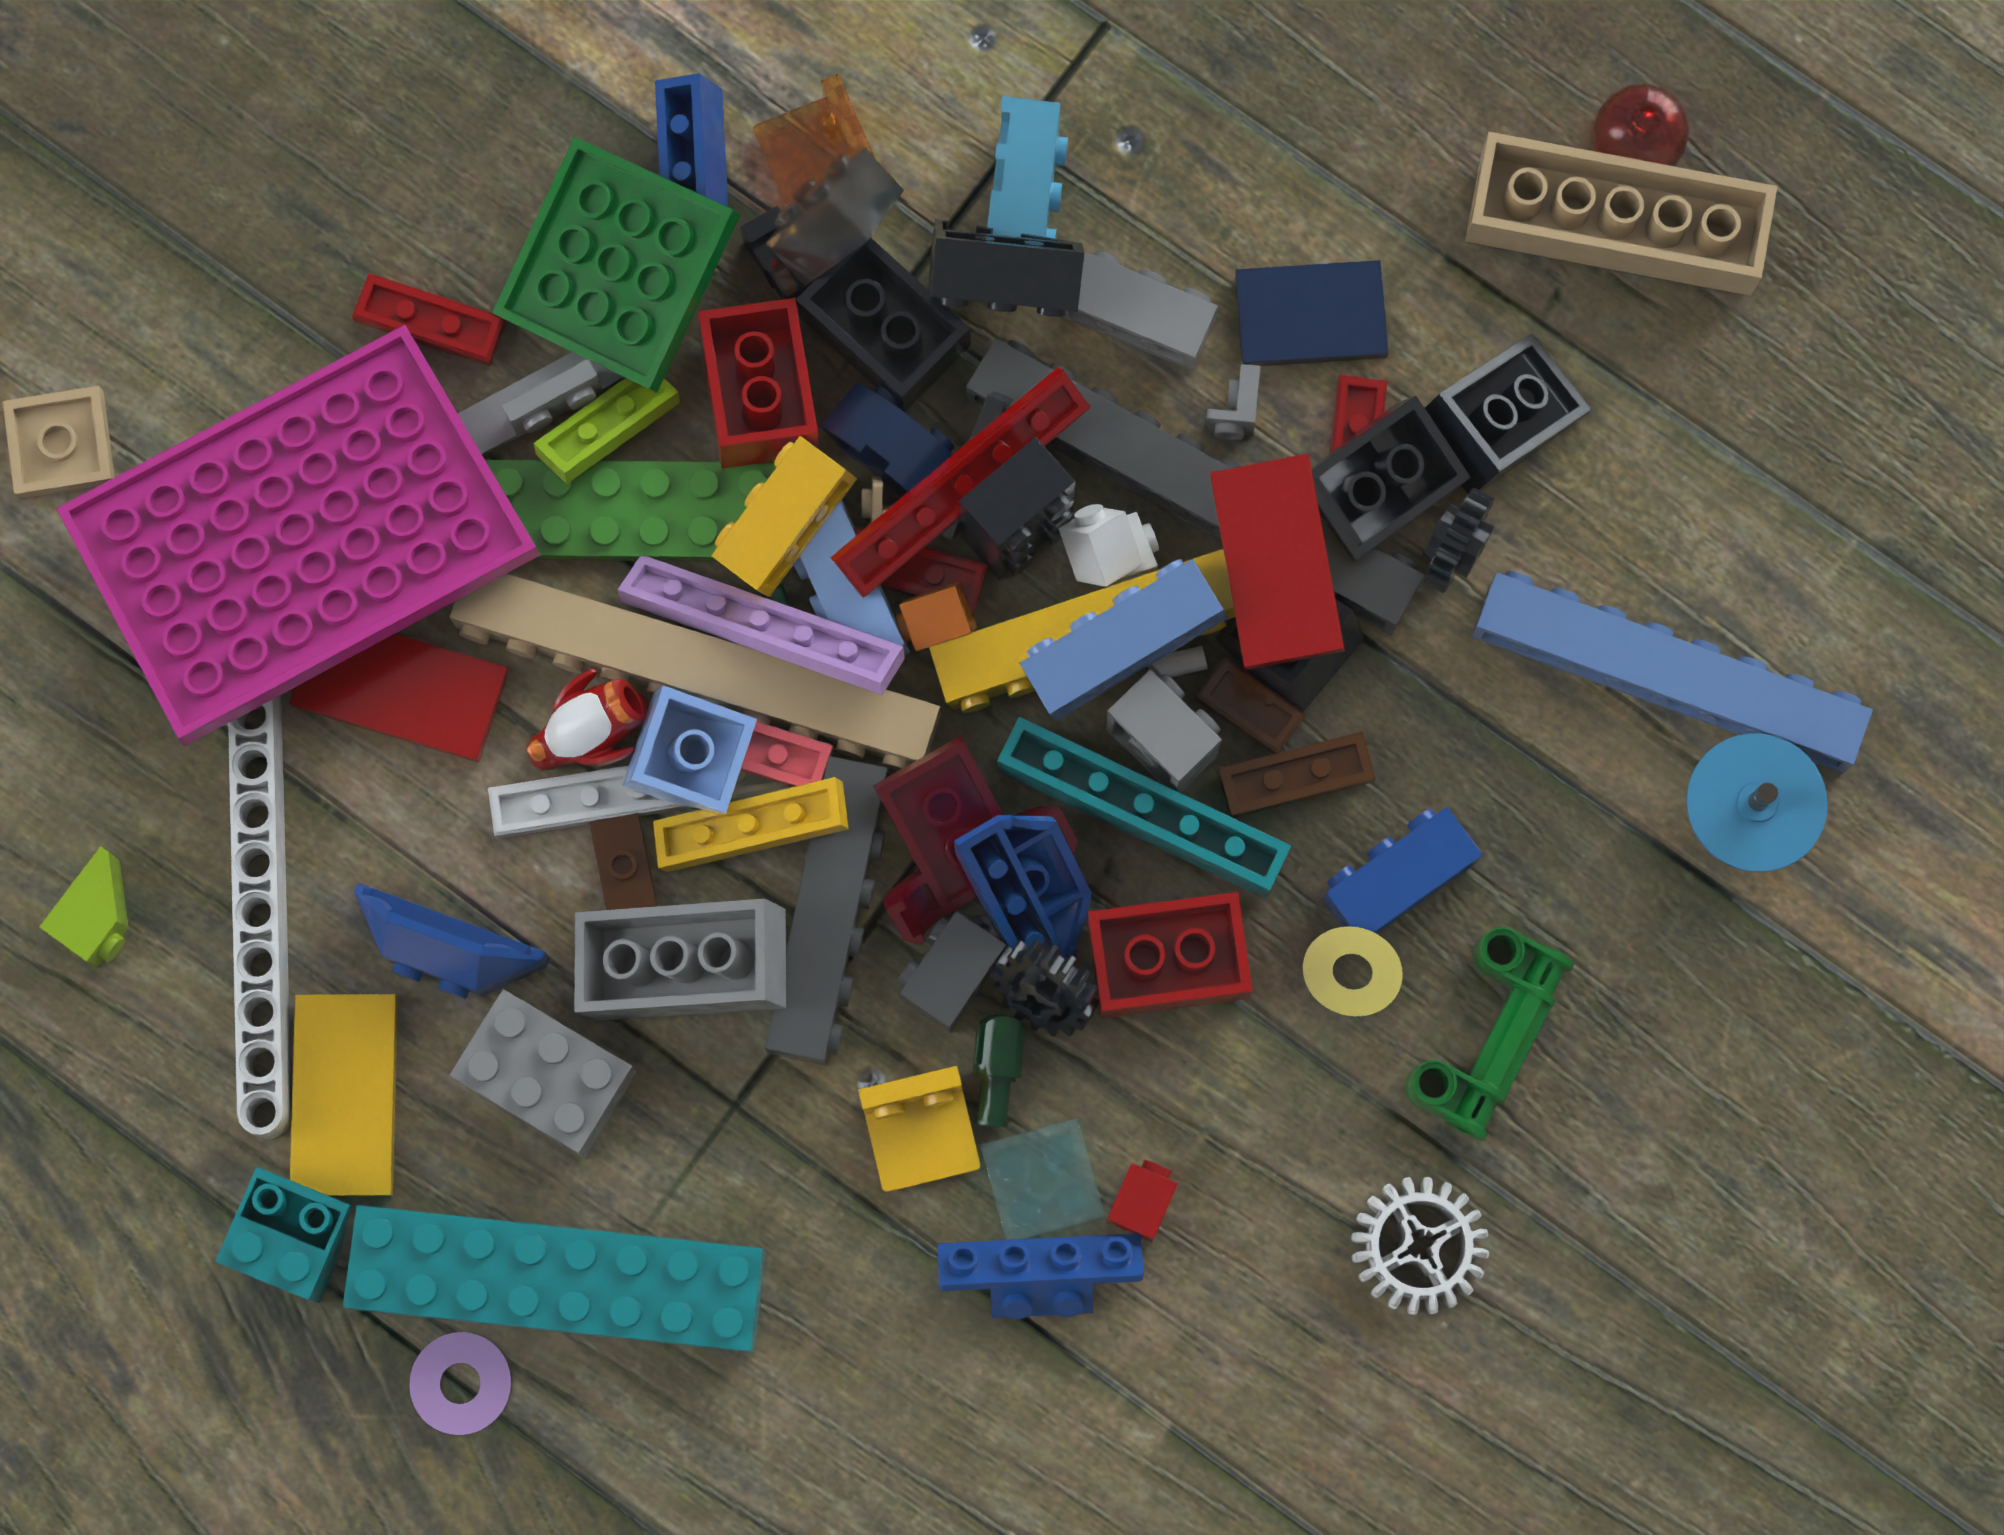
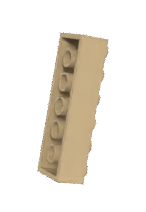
[1465,132,1777,296]

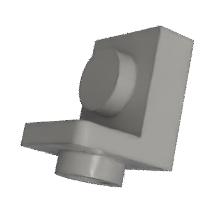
[1205,364,1260,440]

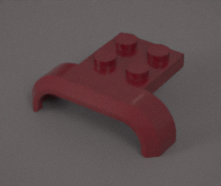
[873,737,1078,945]

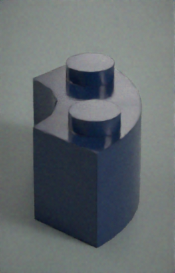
[820,382,955,498]

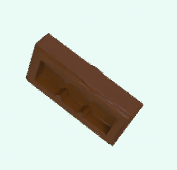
[1196,657,1306,754]
[589,813,658,910]

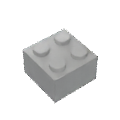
[1105,669,1222,793]

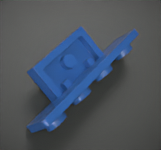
[938,1234,1144,1319]

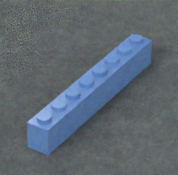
[1471,571,1873,773]

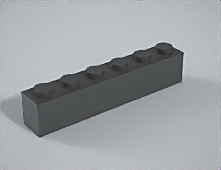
[765,756,889,1066]

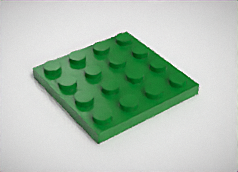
[492,137,741,392]

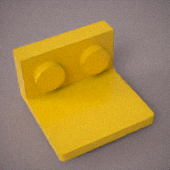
[858,1066,981,1192]

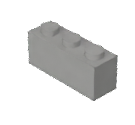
[1063,251,1218,371]

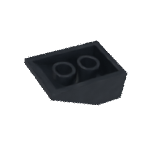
[1425,334,1592,494]
[1312,396,1471,561]

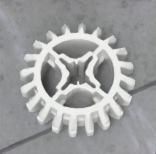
[1351,1177,1489,1315]

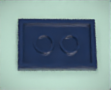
[1235,260,1388,366]

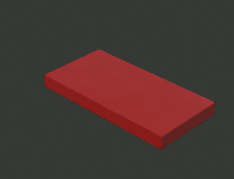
[1210,454,1345,670]
[289,634,510,763]

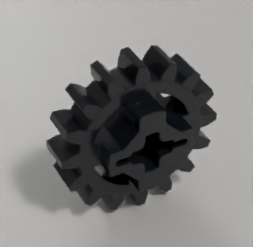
[1423,488,1495,593]
[991,940,1099,1037]

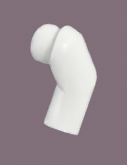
[1148,645,1208,678]

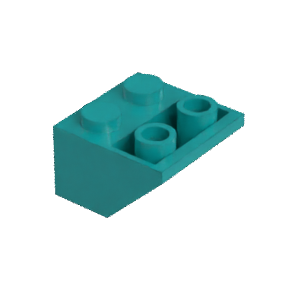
[215,1166,352,1303]

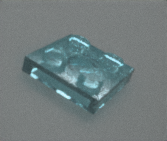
[980,1118,1105,1240]

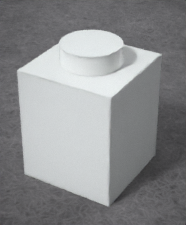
[1058,504,1143,587]

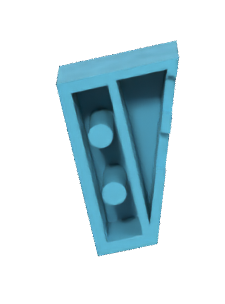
[987,96,1068,239]

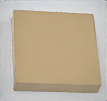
[3,386,115,499]

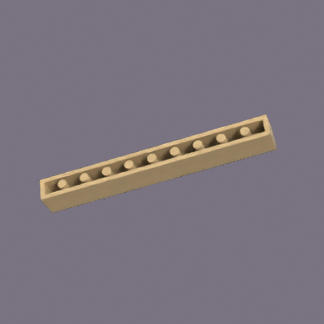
[449,574,941,772]

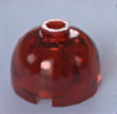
[1590,83,1690,167]

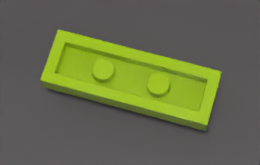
[534,378,680,484]

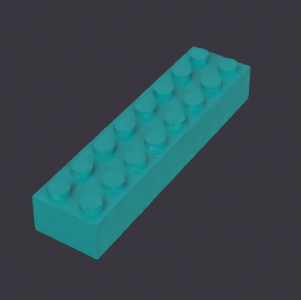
[343,1205,766,1353]

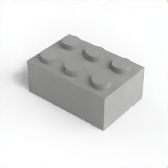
[449,989,638,1158]

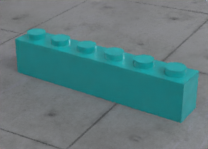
[997,717,1291,899]

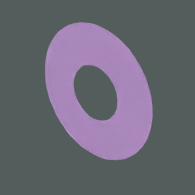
[410,1332,511,1435]

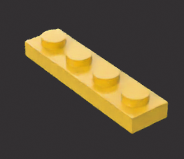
[653,777,849,873]

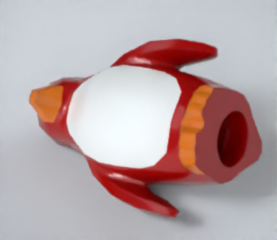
[526,669,648,771]

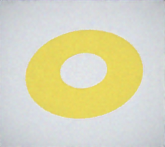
[1303,927,1403,1016]

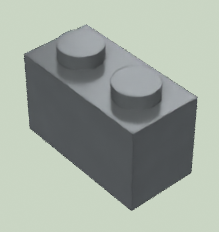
[897,911,1006,1033]

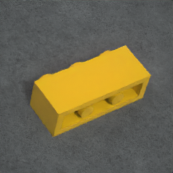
[711,436,857,597]

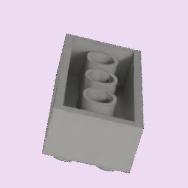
[574,898,786,1021]

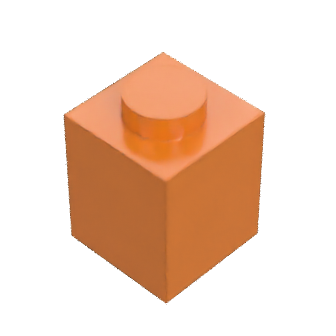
[896,581,977,651]

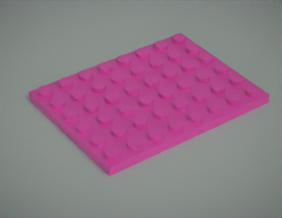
[56,325,540,747]

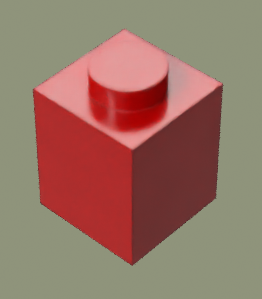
[1106,1160,1178,1243]

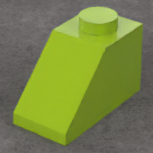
[39,846,129,968]

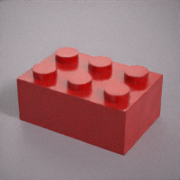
[698,298,818,469]
[1087,892,1253,1018]

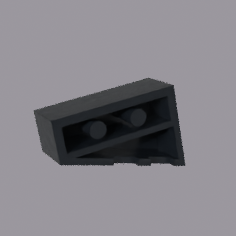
[929,219,1085,317]

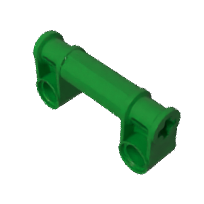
[1405,927,1574,1141]

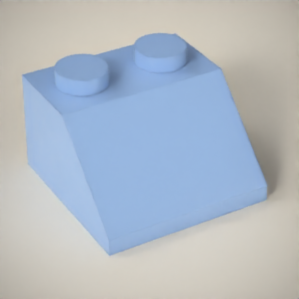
[622,686,757,814]

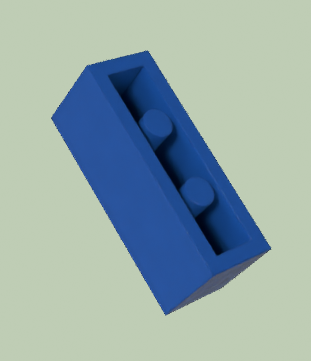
[655,73,728,207]
[1322,807,1483,934]

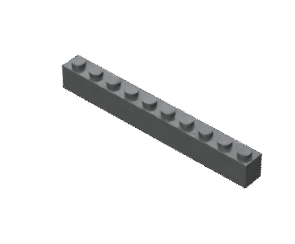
[966,338,1424,635]

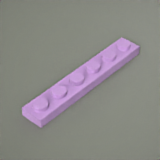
[617,556,905,695]

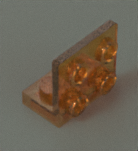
[753,73,878,212]

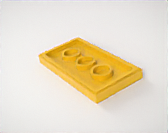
[290,994,398,1197]

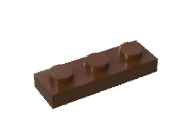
[1218,731,1376,818]

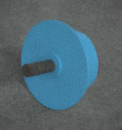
[1686,733,1828,872]

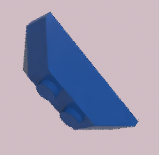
[954,815,1092,959]
[354,883,550,1000]

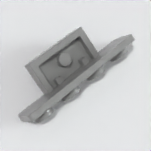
[458,352,625,456]

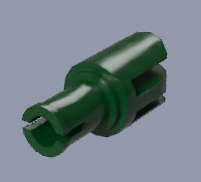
[972,1014,1025,1127]

